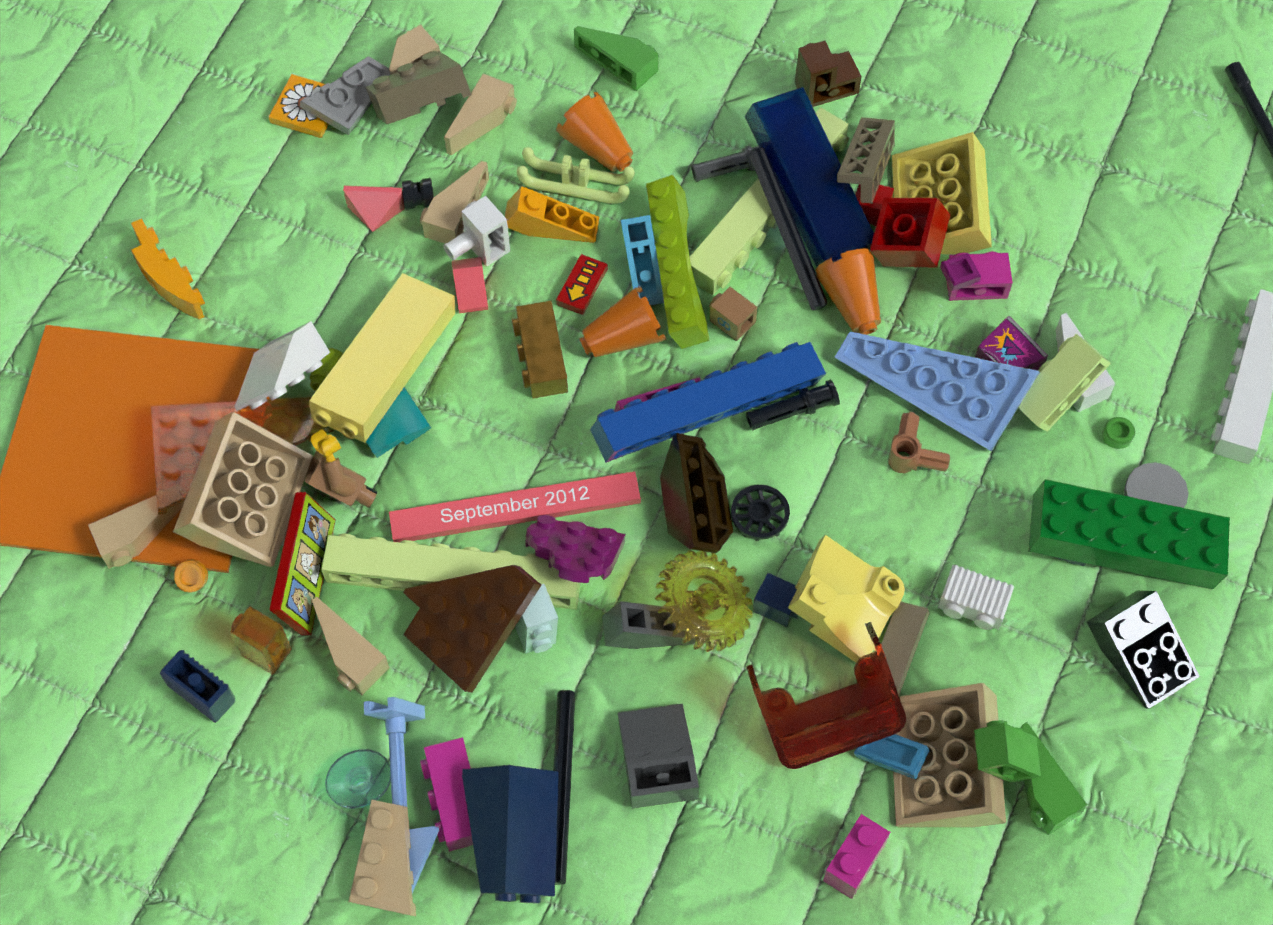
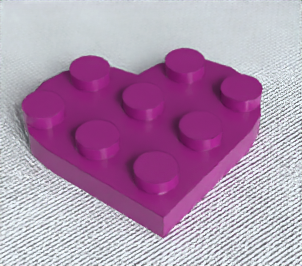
[525,515,626,583]

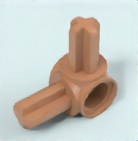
[888,412,950,473]

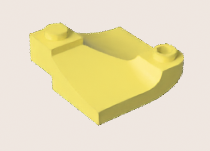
[788,535,905,666]

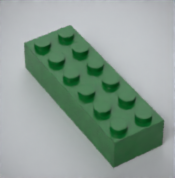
[1028,479,1230,589]

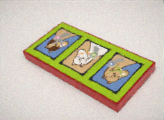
[269,492,336,636]

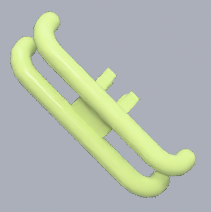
[517,147,635,204]

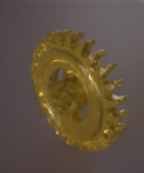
[655,550,753,652]

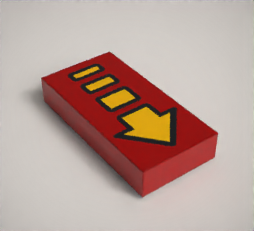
[556,254,608,315]

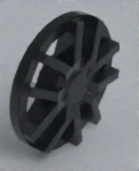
[731,485,790,541]

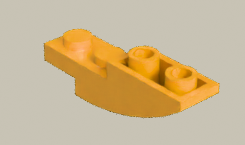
[131,218,205,319]

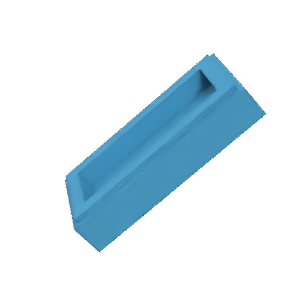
[854,725,930,780]

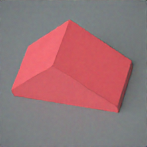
[452,257,489,314]

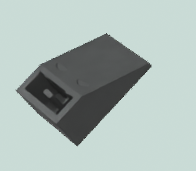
[618,703,699,809]

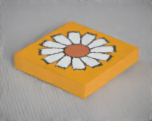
[269,74,329,138]

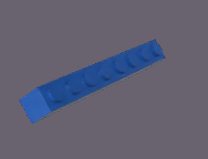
[590,342,826,463]

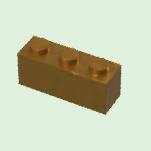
[512,301,568,399]

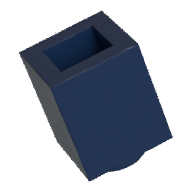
[753,573,799,627]

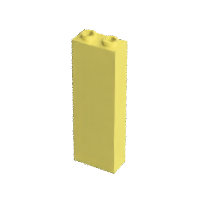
[309,273,455,443]

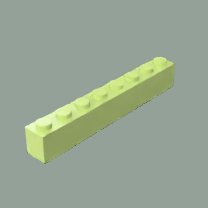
[690,107,849,295]
[321,533,581,610]

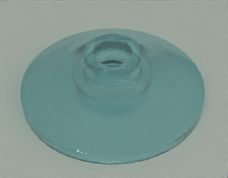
[325,749,391,809]

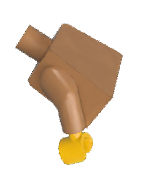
[304,429,377,508]

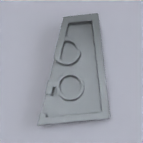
[300,56,390,135]

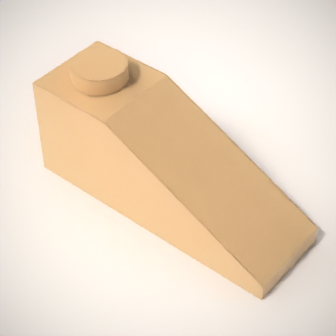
[444,74,517,155]
[420,161,489,243]
[88,486,185,569]
[312,597,389,695]

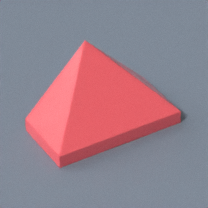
[343,186,405,232]

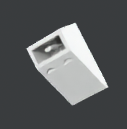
[235,321,330,411]

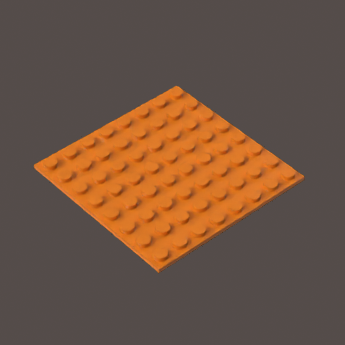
[0,325,270,573]

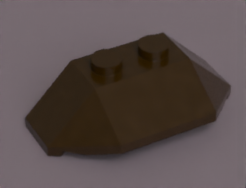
[660,433,733,553]

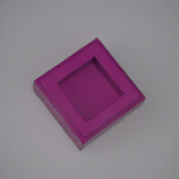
[940,253,981,291]

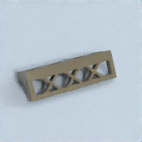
[837,117,895,203]

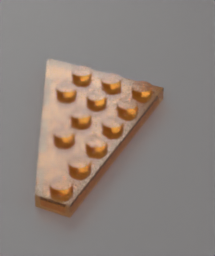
[151,397,335,515]

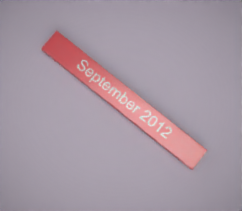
[389,471,641,543]

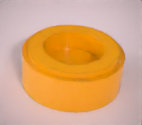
[174,559,208,592]

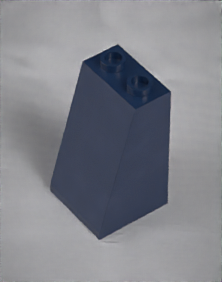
[462,765,558,903]

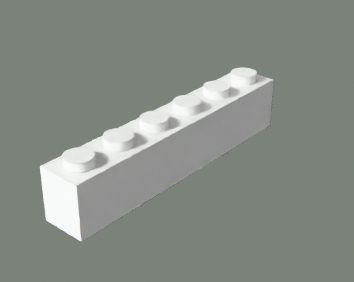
[1211,289,1273,464]

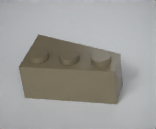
[365,51,472,124]

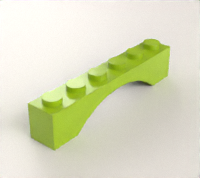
[646,175,710,349]

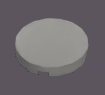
[1124,462,1189,508]

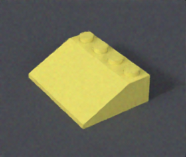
[892,132,992,254]

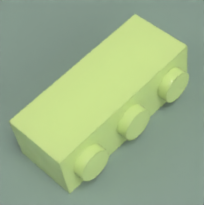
[1018,334,1111,432]

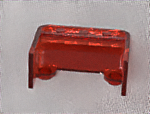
[746,622,906,769]

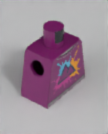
[975,316,1048,371]

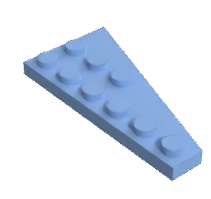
[835,331,1040,451]

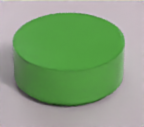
[1102,417,1135,449]

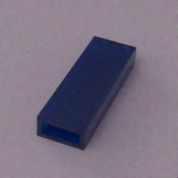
[745,87,874,267]

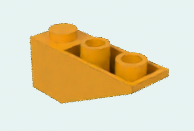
[505,186,600,243]

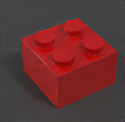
[870,198,950,268]

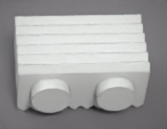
[938,565,1014,630]

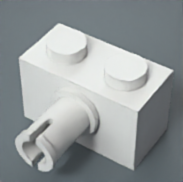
[443,196,510,266]

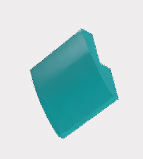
[366,387,431,458]

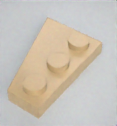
[349,800,416,916]

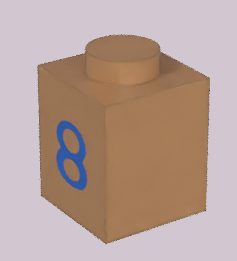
[709,287,757,341]

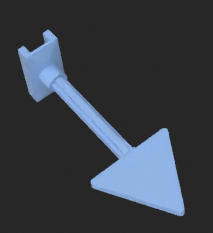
[364,697,439,893]

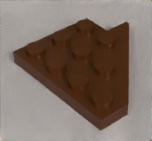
[403,565,541,693]

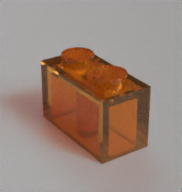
[230,606,292,675]

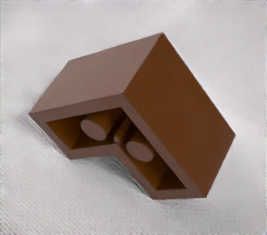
[795,40,862,109]

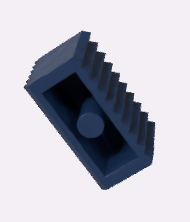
[160,650,235,723]

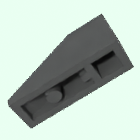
[602,601,708,649]

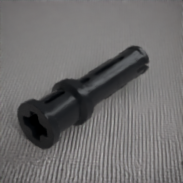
[746,379,840,431]

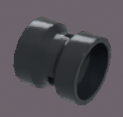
[402,178,434,210]

